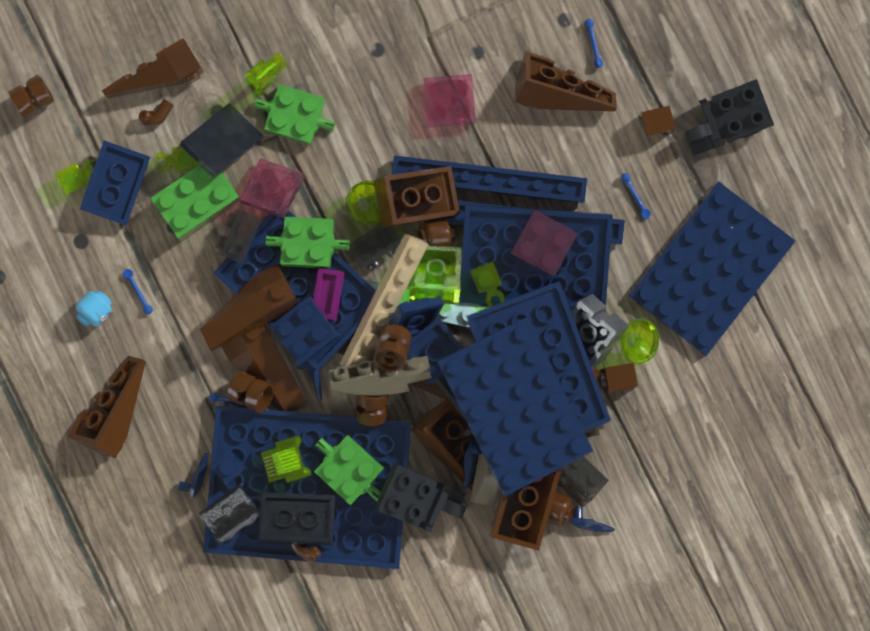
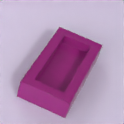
[313,268,345,321]

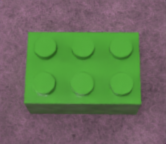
[151,165,242,241]

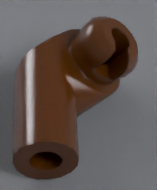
[138,99,174,126]
[290,544,321,562]

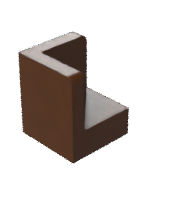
[639,105,675,136]

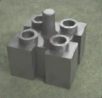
[571,294,629,368]

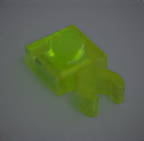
[155,146,199,173]
[54,159,94,196]
[470,261,505,307]

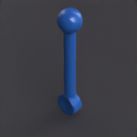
[585,19,603,68]
[621,173,651,219]
[123,269,153,315]
[209,393,246,407]

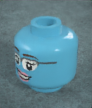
[75,290,112,327]

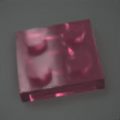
[423,74,476,127]
[239,158,305,218]
[511,209,578,276]

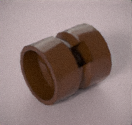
[8,74,55,119]
[373,324,412,372]
[228,371,274,413]
[356,395,388,426]

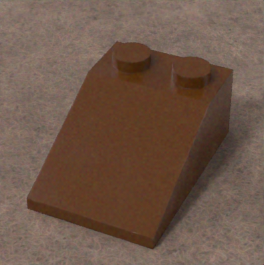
[374,166,460,229]

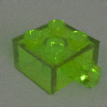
[408,246,461,305]

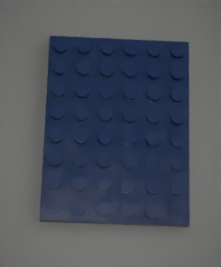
[203,406,412,569]

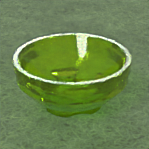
[346,180,381,225]
[620,319,659,364]

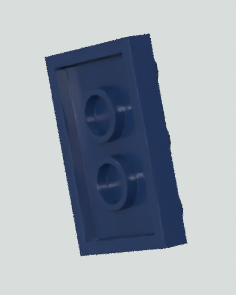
[79,140,150,226]

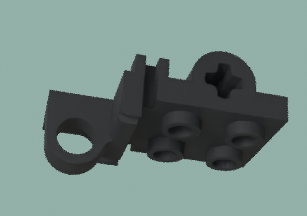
[685,79,774,156]
[374,463,467,533]

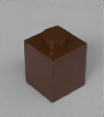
[600,363,638,392]

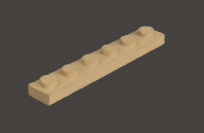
[340,234,428,367]

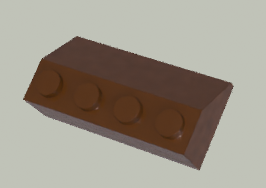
[489,468,562,551]

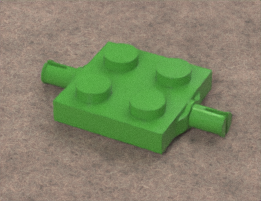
[254,84,336,145]
[266,217,350,269]
[314,435,384,505]

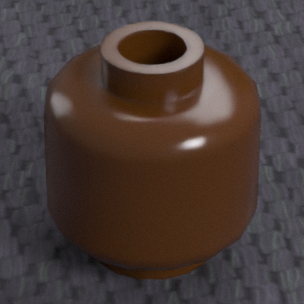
[418,219,455,252]
[547,491,575,526]

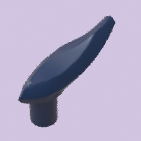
[297,362,322,401]
[464,440,482,487]
[178,453,208,498]
[570,506,615,532]

